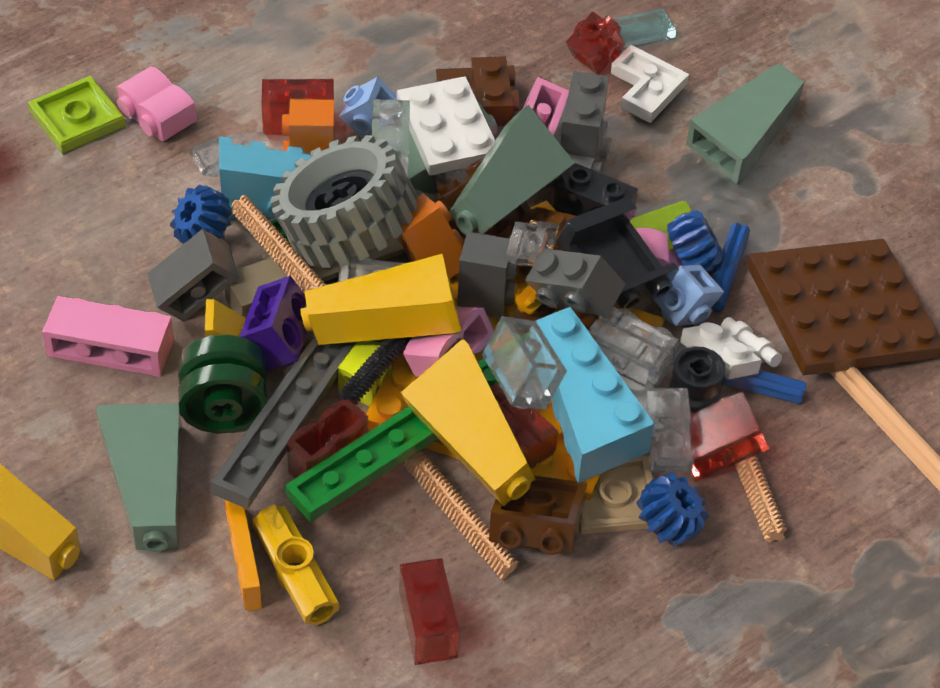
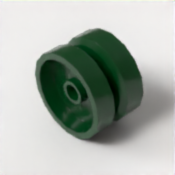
[178,335,268,434]

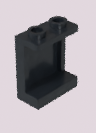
[556,196,679,314]

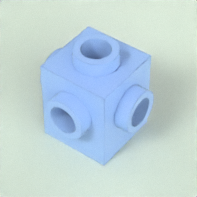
[339,77,399,139]
[653,265,724,326]

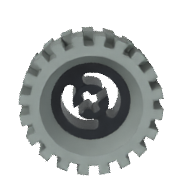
[270,135,418,268]

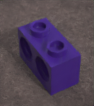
[239,276,308,371]

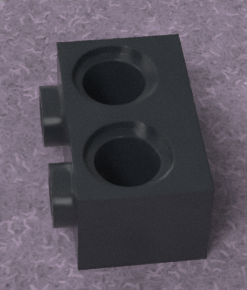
[553,163,638,218]

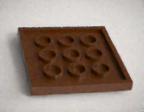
[746,239,940,376]

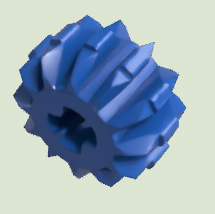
[170,184,233,244]
[667,210,723,272]
[636,472,709,547]

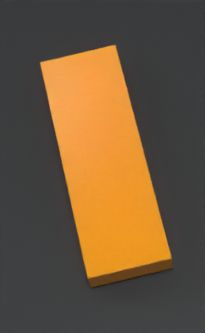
[224,500,262,611]

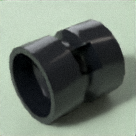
[668,346,726,421]

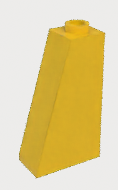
[300,254,462,345]
[401,339,535,506]

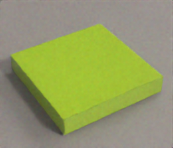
[27,76,126,154]

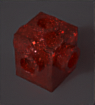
[566,11,625,75]

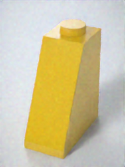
[0,464,81,581]

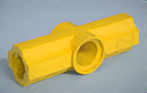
[252,504,339,626]

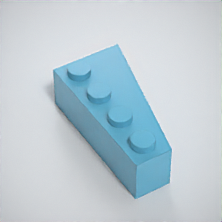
[219,136,312,220]
[532,307,655,483]

